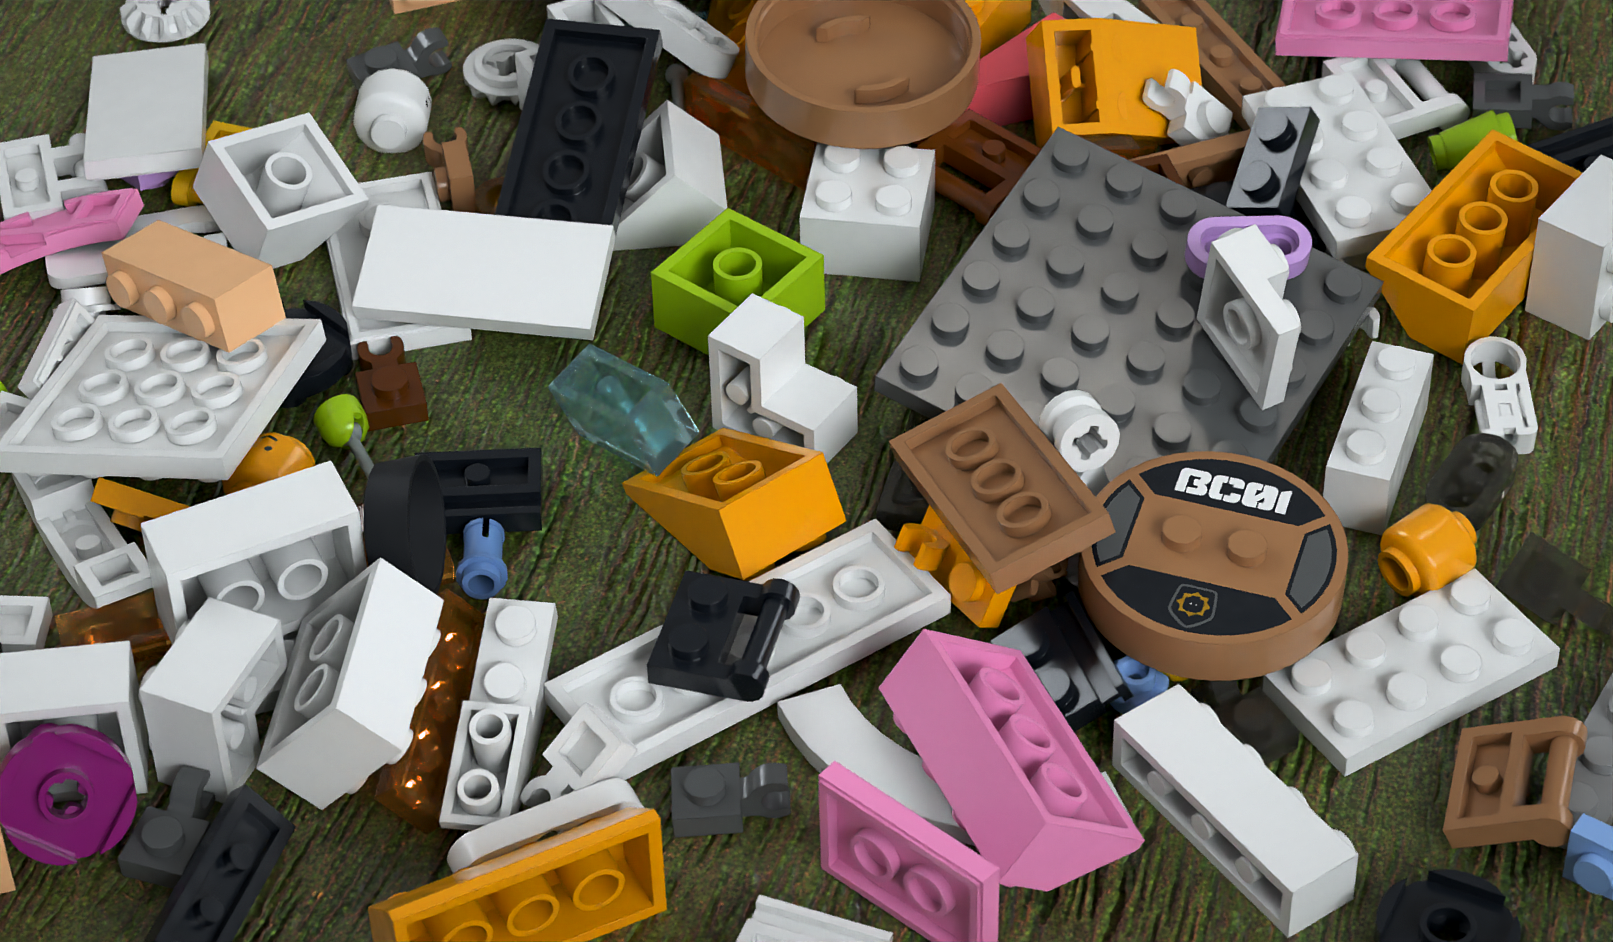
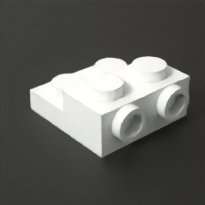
[1197,224,1301,411]

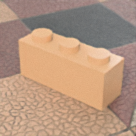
[101,220,286,353]

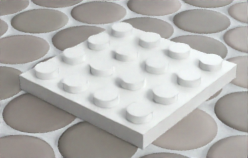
[0,315,326,483]

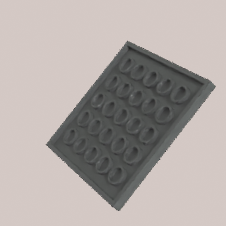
[874,127,1384,482]

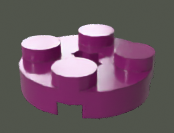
[0,723,137,866]

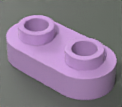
[1185,215,1312,280]

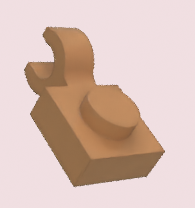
[423,127,477,213]

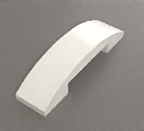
[12,473,153,609]

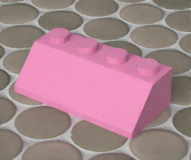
[879,629,1145,891]

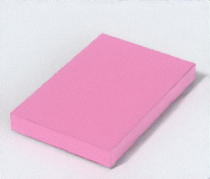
[818,761,1000,942]

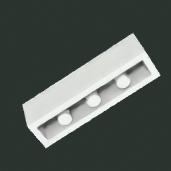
[1112,684,1358,938]

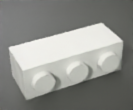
[1323,341,1434,535]

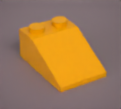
[622,427,847,581]

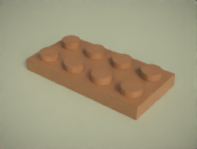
[889,383,1116,594]

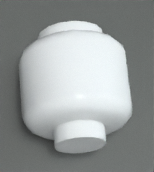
[353,68,432,153]

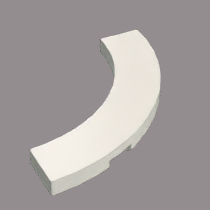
[777,684,1133,845]

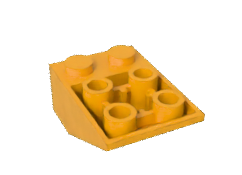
[1026,18,1202,149]

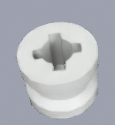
[1039,390,1120,472]

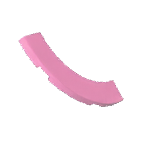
[0,188,144,275]

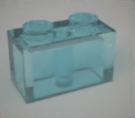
[548,343,700,477]

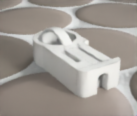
[1461,336,1538,456]

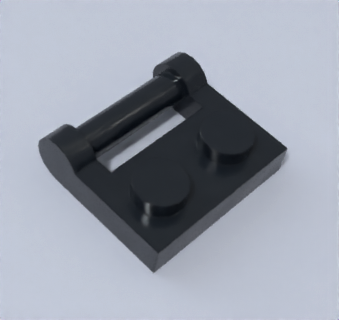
[647,570,800,702]

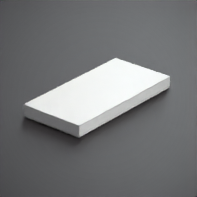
[83,43,209,181]
[326,172,472,360]
[352,204,616,340]

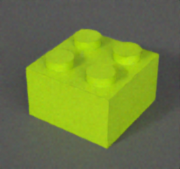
[651,208,825,355]

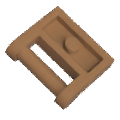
[1443,716,1588,849]

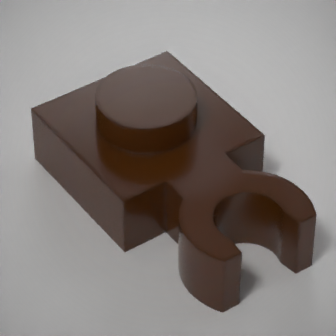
[355,335,429,432]

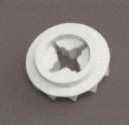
[120,0,211,42]
[463,39,539,106]

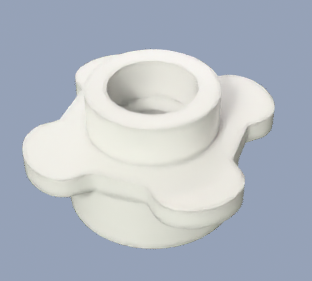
[53,286,121,320]

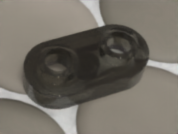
[1424,433,1518,532]

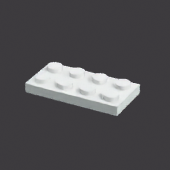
[1241,71,1432,259]
[1262,568,1560,777]

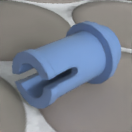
[456,518,508,599]

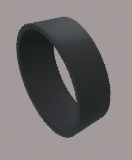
[364,454,446,595]

